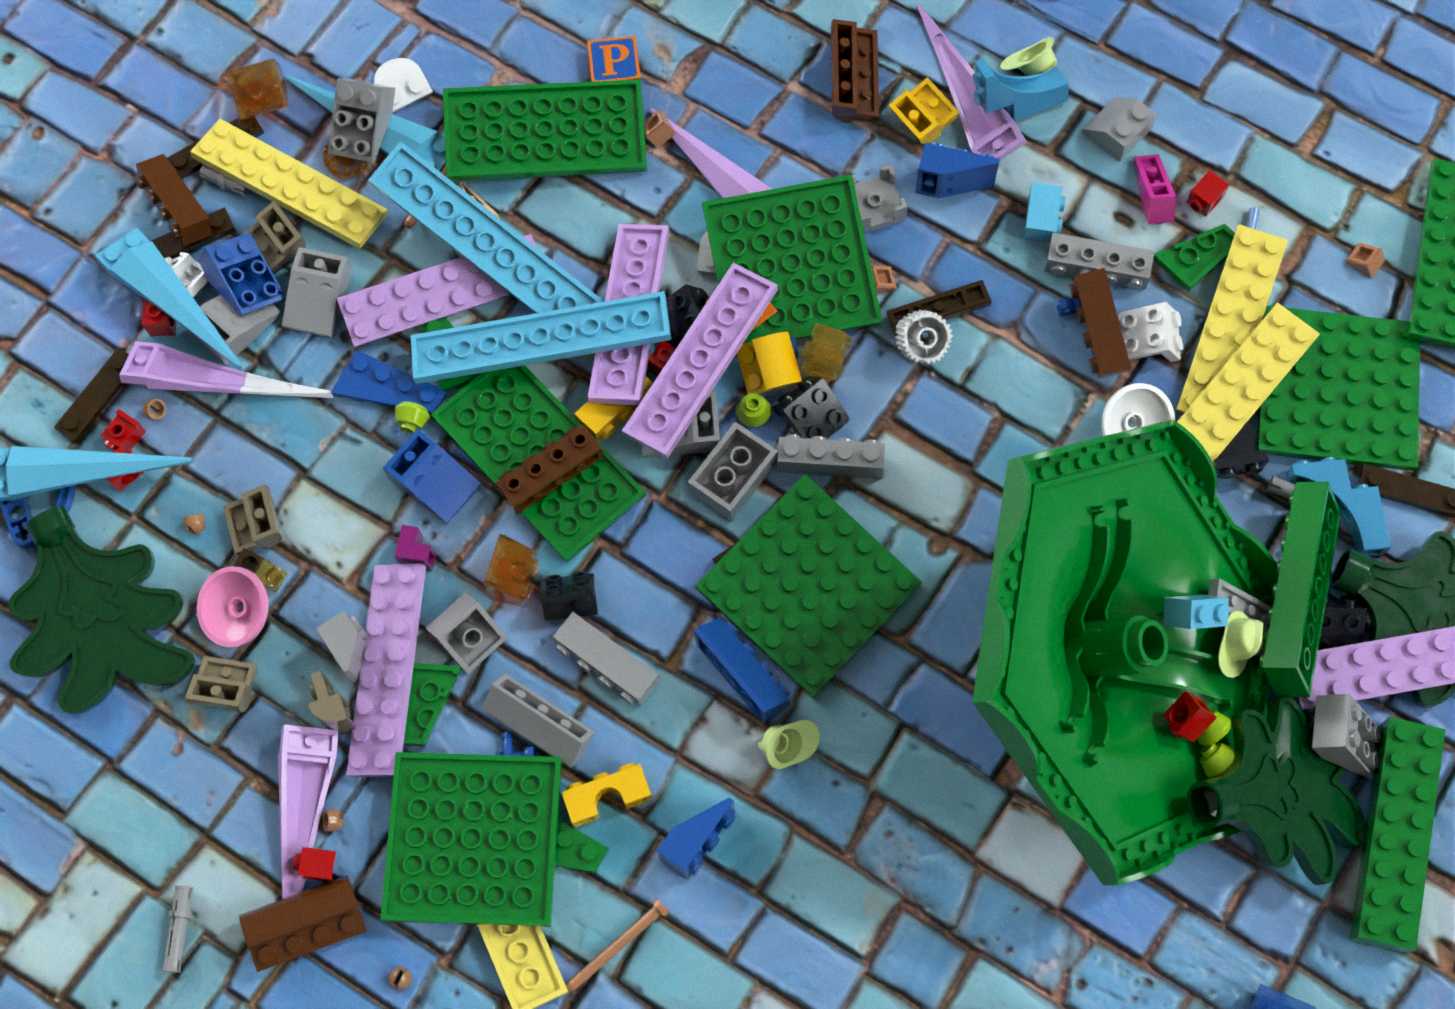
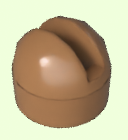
[143,399,166,420]
[183,514,205,535]
[322,809,345,832]
[389,967,413,991]

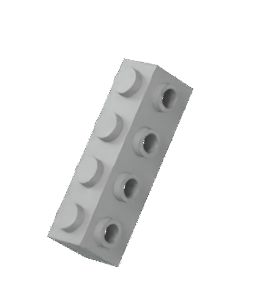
[1045,233,1154,290]
[777,434,885,479]
[553,612,660,707]
[481,673,595,768]

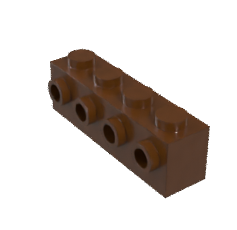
[135,154,212,246]
[1069,268,1131,379]
[496,424,604,516]

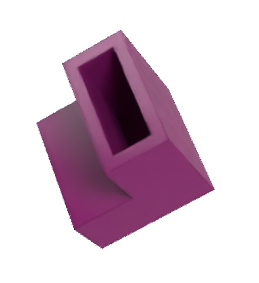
[394,525,436,571]

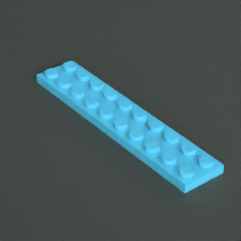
[368,141,603,313]
[411,291,671,384]

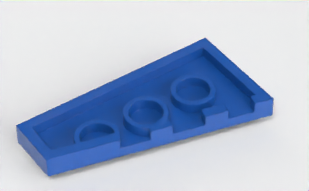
[331,350,447,416]

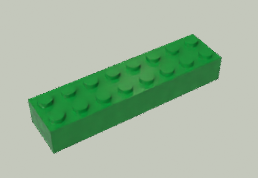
[1260,481,1341,697]
[1349,717,1446,954]

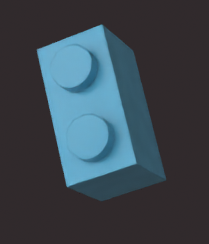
[1023,183,1066,243]
[1164,595,1229,629]

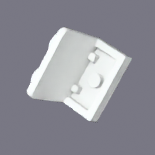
[1118,302,1183,362]

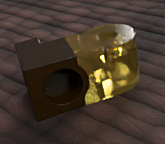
[233,548,287,593]

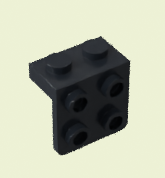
[666,284,709,348]
[773,376,849,439]
[1212,422,1269,479]
[1318,596,1367,650]

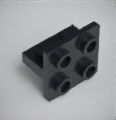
[540,571,598,621]

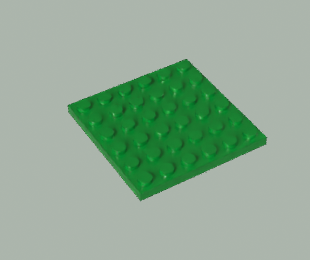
[702,174,883,345]
[1257,305,1420,471]
[695,474,922,699]
[380,752,562,927]

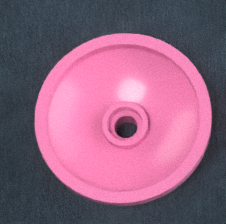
[197,566,268,647]

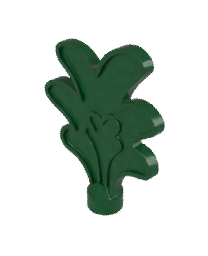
[8,506,195,714]
[1330,531,1455,708]
[1187,696,1367,885]

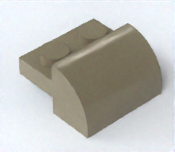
[242,201,306,273]
[223,484,282,556]
[185,656,258,712]
[307,671,355,734]

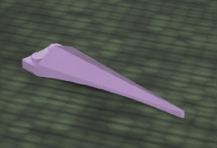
[918,5,1027,161]
[650,108,772,198]
[278,725,338,899]

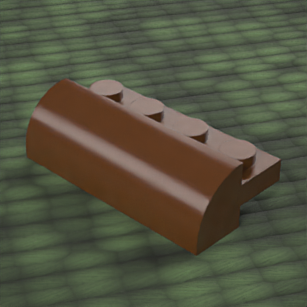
[831,19,879,123]
[239,875,367,972]

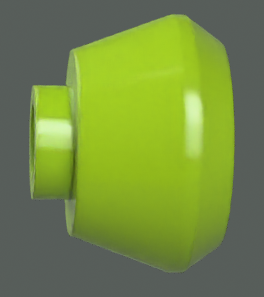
[736,393,771,427]
[395,401,430,434]
[1197,710,1231,746]
[1200,742,1234,778]

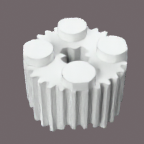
[895,310,953,364]

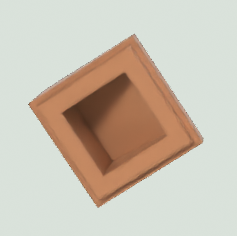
[644,109,675,148]
[1346,242,1385,278]
[871,265,897,294]

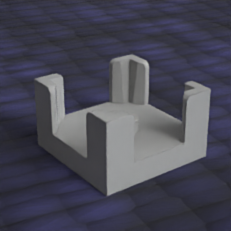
[852,164,908,233]

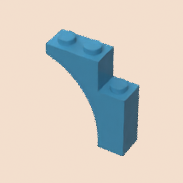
[973,59,1069,121]
[1286,457,1391,557]

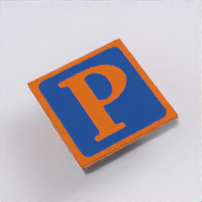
[587,35,641,82]

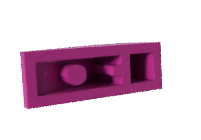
[1134,154,1176,224]

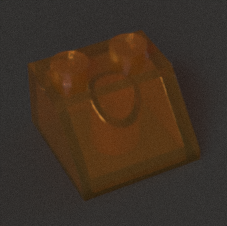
[226,58,288,120]
[484,534,539,607]

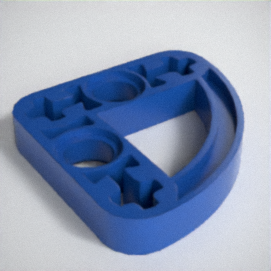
[0,485,75,549]

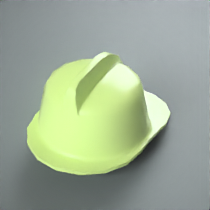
[1000,37,1057,76]
[1218,611,1264,678]
[758,720,820,769]

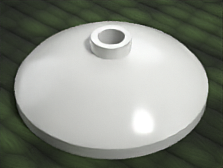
[1102,383,1175,436]

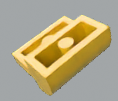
[888,77,960,144]
[736,332,802,394]

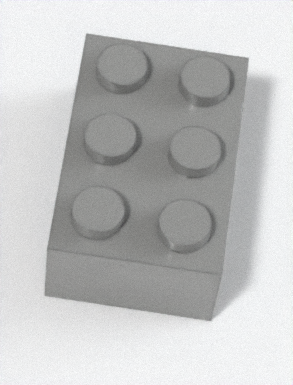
[688,422,778,522]

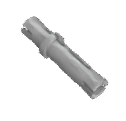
[162,885,194,973]

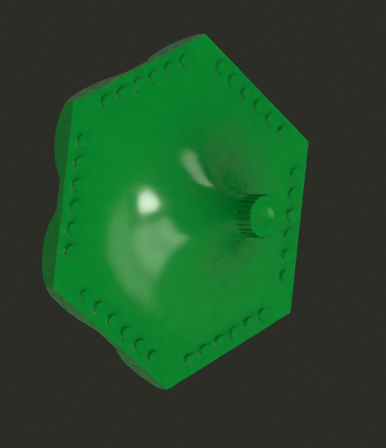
[972,420,1279,885]

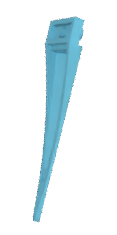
[286,76,446,172]
[95,228,242,370]
[0,446,194,501]

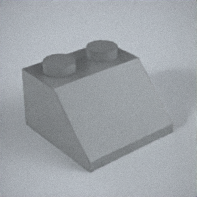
[1082,97,1157,161]
[425,592,507,674]
[316,611,368,685]

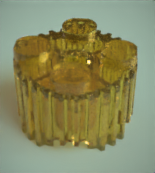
[801,323,852,382]

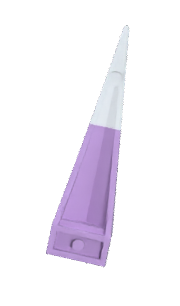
[119,341,333,398]

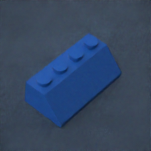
[694,618,790,726]

